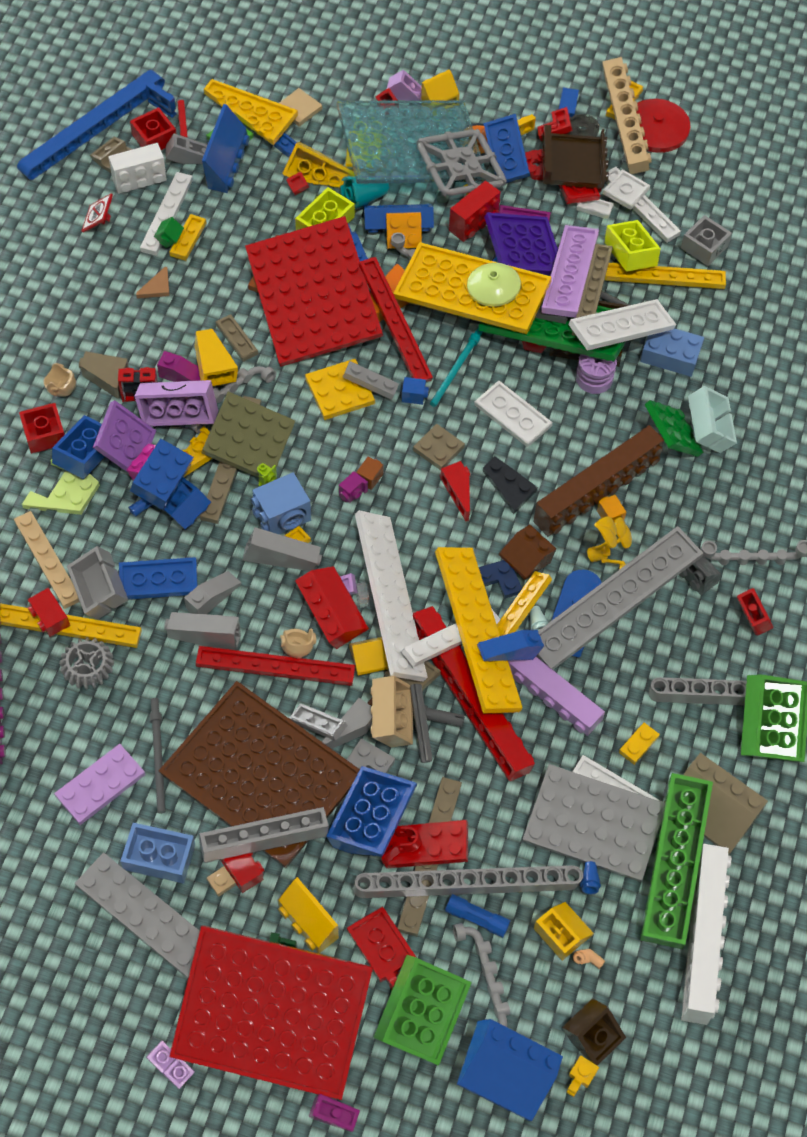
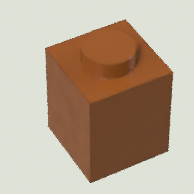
[356,456,384,490]

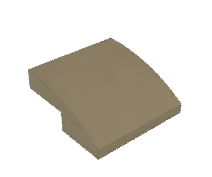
[90,137,133,173]

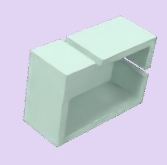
[688,386,737,453]

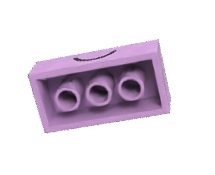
[135,380,218,426]

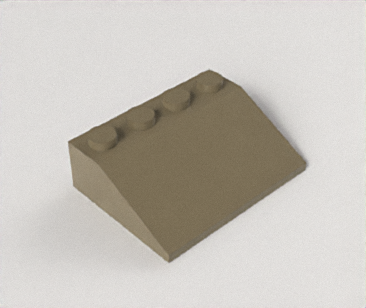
[664,753,768,855]

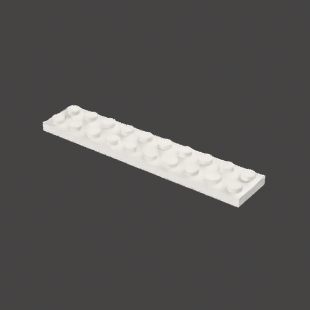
[355,510,428,682]

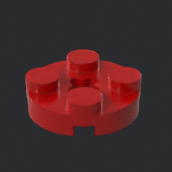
[525,149,543,180]

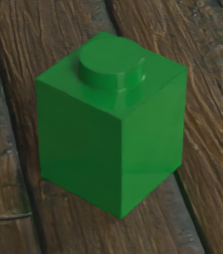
[154,217,184,248]

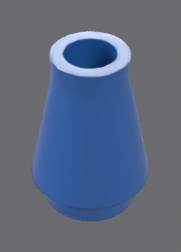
[580,861,601,894]

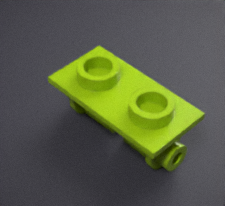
[257,463,277,487]

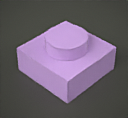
[340,573,357,595]

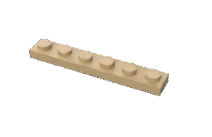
[14,511,80,609]

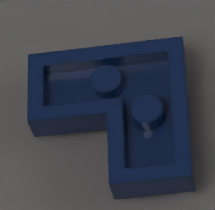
[479,560,522,599]

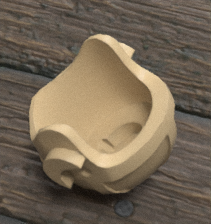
[44,363,76,397]
[280,629,316,659]

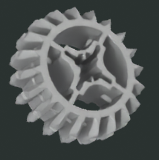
[60,637,114,690]

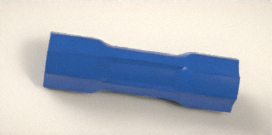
[445,894,511,938]

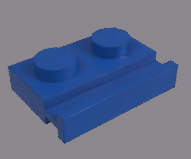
[146,81,177,118]

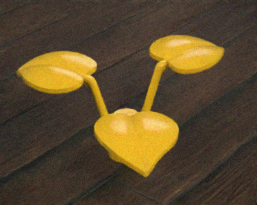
[587,516,632,569]

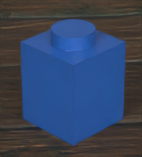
[402,377,429,405]

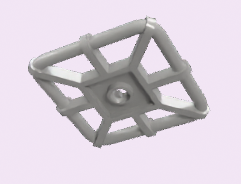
[416,129,507,197]

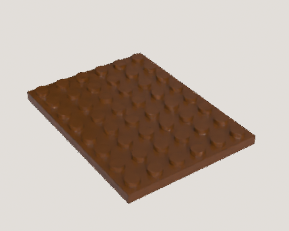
[158,681,360,868]

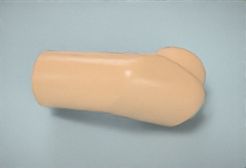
[573,949,605,969]

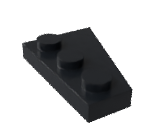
[483,456,538,514]

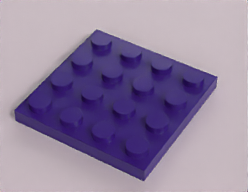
[485,212,558,276]

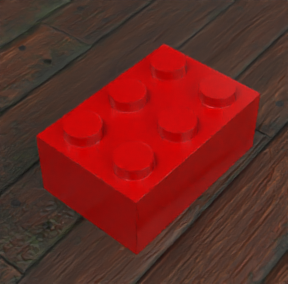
[449,180,501,242]

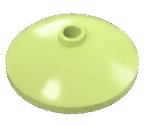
[467,263,521,307]

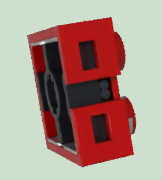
[118,367,158,402]

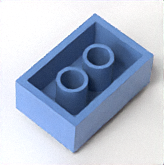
[640,328,704,377]
[121,823,195,884]

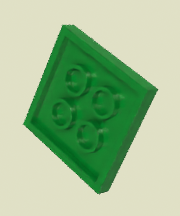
[644,400,704,457]

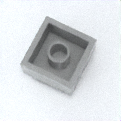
[681,215,732,266]

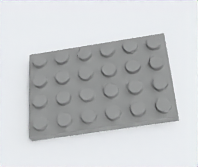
[523,764,665,882]

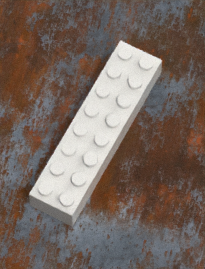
[681,844,731,1025]

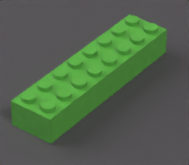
[640,773,713,949]

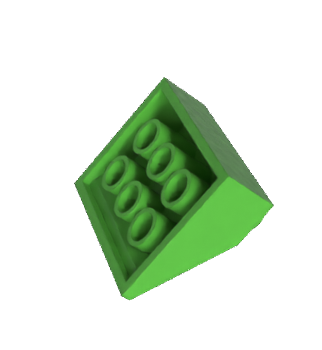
[741,675,807,762]
[373,955,472,1065]

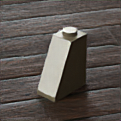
[79,351,129,398]

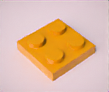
[386,212,422,249]

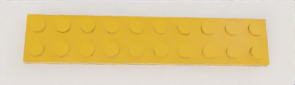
[435,547,523,713]

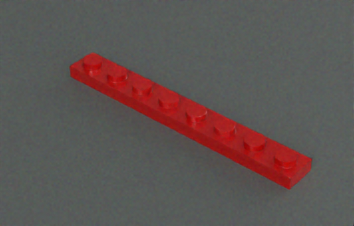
[359,257,433,382]
[196,646,355,686]

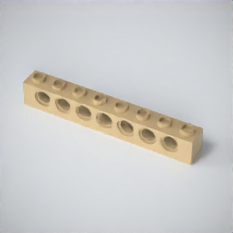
[602,57,652,174]

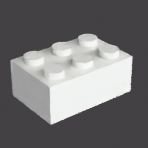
[108,143,167,194]

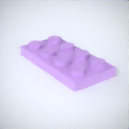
[54,744,146,825]

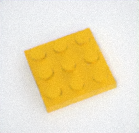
[305,359,375,420]

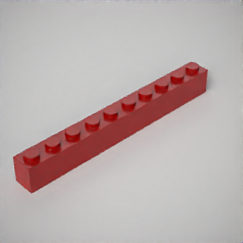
[413,606,535,782]

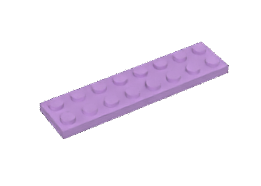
[541,225,599,318]

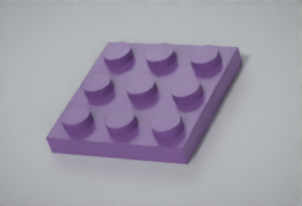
[93,400,156,472]

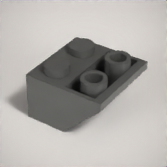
[679,556,721,596]

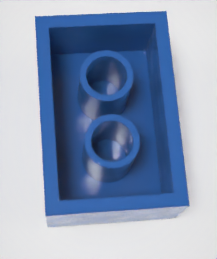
[52,415,105,479]
[130,438,194,510]

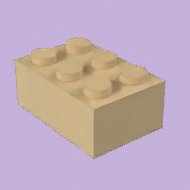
[371,676,413,748]

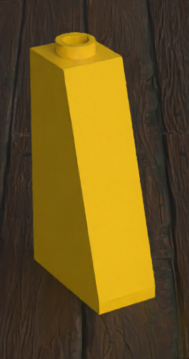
[194,329,238,386]

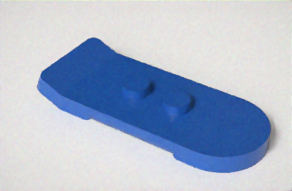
[552,570,602,657]

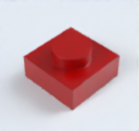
[286,171,309,195]

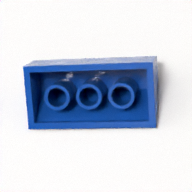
[363,204,434,232]

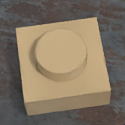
[206,866,236,897]

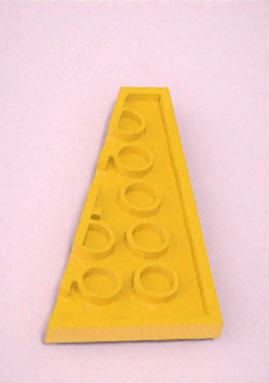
[204,79,298,146]

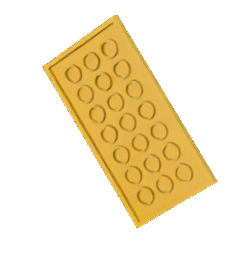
[393,242,552,334]

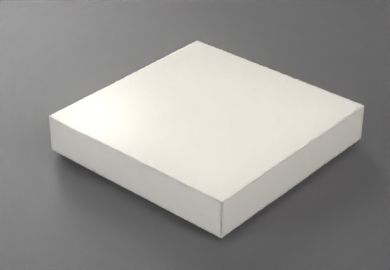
[603,169,650,210]

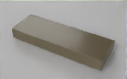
[216,314,258,362]

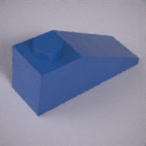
[477,630,544,661]

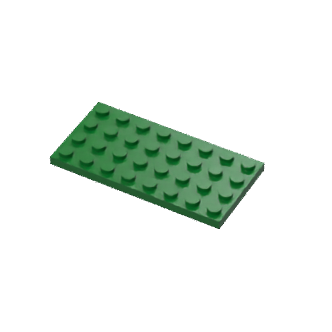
[479,306,626,362]

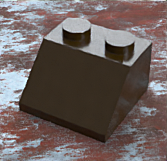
[562,998,626,1066]

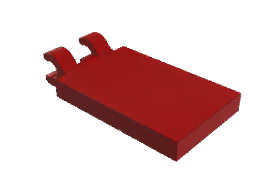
[347,907,417,990]

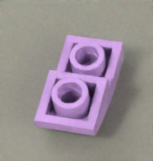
[146,1041,194,1089]

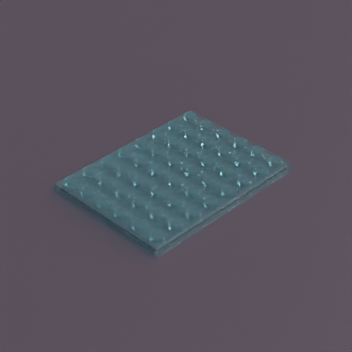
[336,100,486,184]

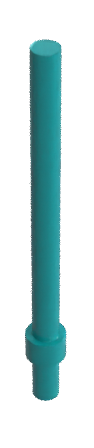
[430,326,483,407]

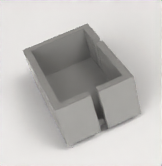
[67,546,128,620]

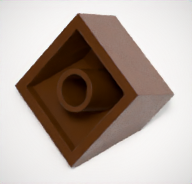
[499,524,557,580]

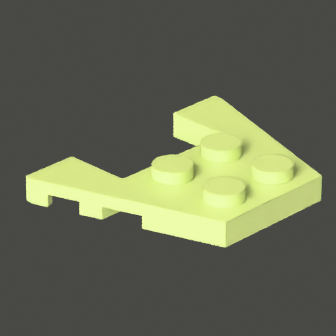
[22,459,100,515]

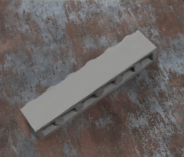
[199,807,329,863]

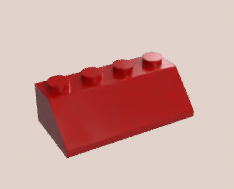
[295,566,369,649]

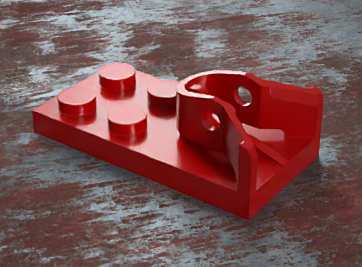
[381,820,468,869]

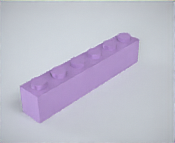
[508,657,605,736]

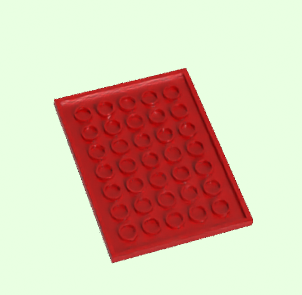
[245,216,383,367]
[169,925,373,1100]

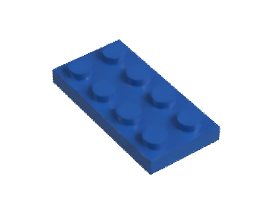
[483,114,531,183]
[119,557,198,599]

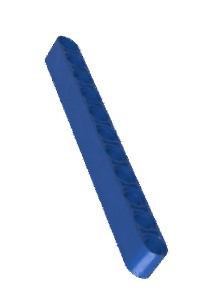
[17,70,165,180]

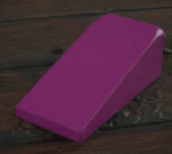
[309,1094,360,1132]

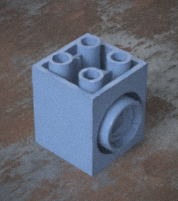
[251,472,311,534]

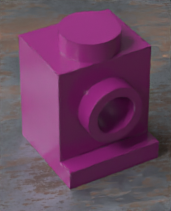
[339,471,368,503]

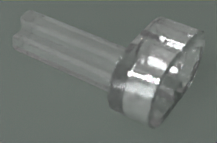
[355,582,372,608]

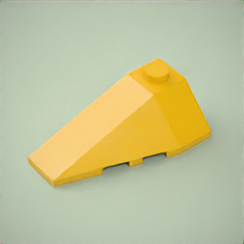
[282,142,357,188]

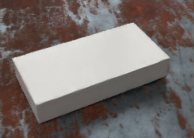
[576,199,614,219]

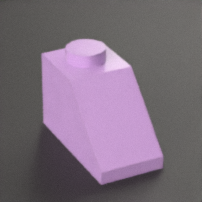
[387,70,422,103]

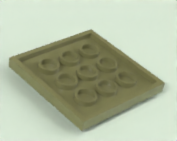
[201,391,296,478]

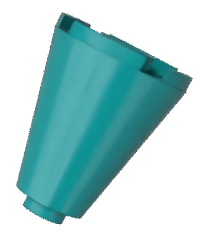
[340,176,389,210]

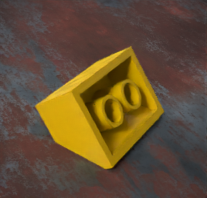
[278,877,339,954]

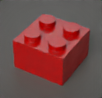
[130,107,176,150]
[19,403,65,454]

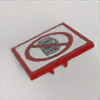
[82,193,113,233]

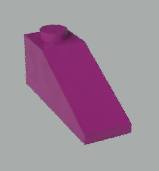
[157,351,201,382]

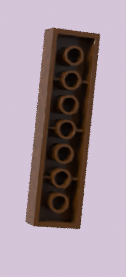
[533,425,664,537]

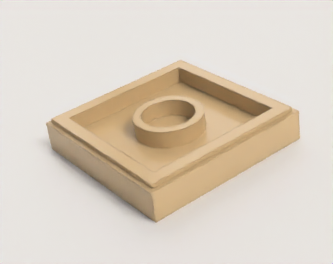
[279,88,322,127]

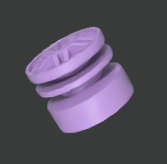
[576,354,617,394]

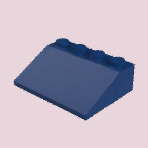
[202,104,249,193]
[326,766,417,857]
[457,1019,563,1121]

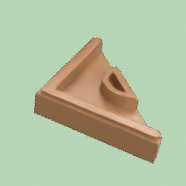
[136,267,170,298]

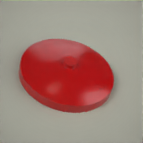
[636,99,691,153]

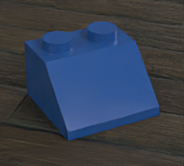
[163,477,211,529]

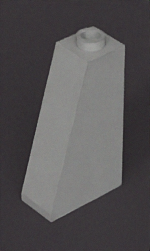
[242,527,322,571]
[164,612,241,650]

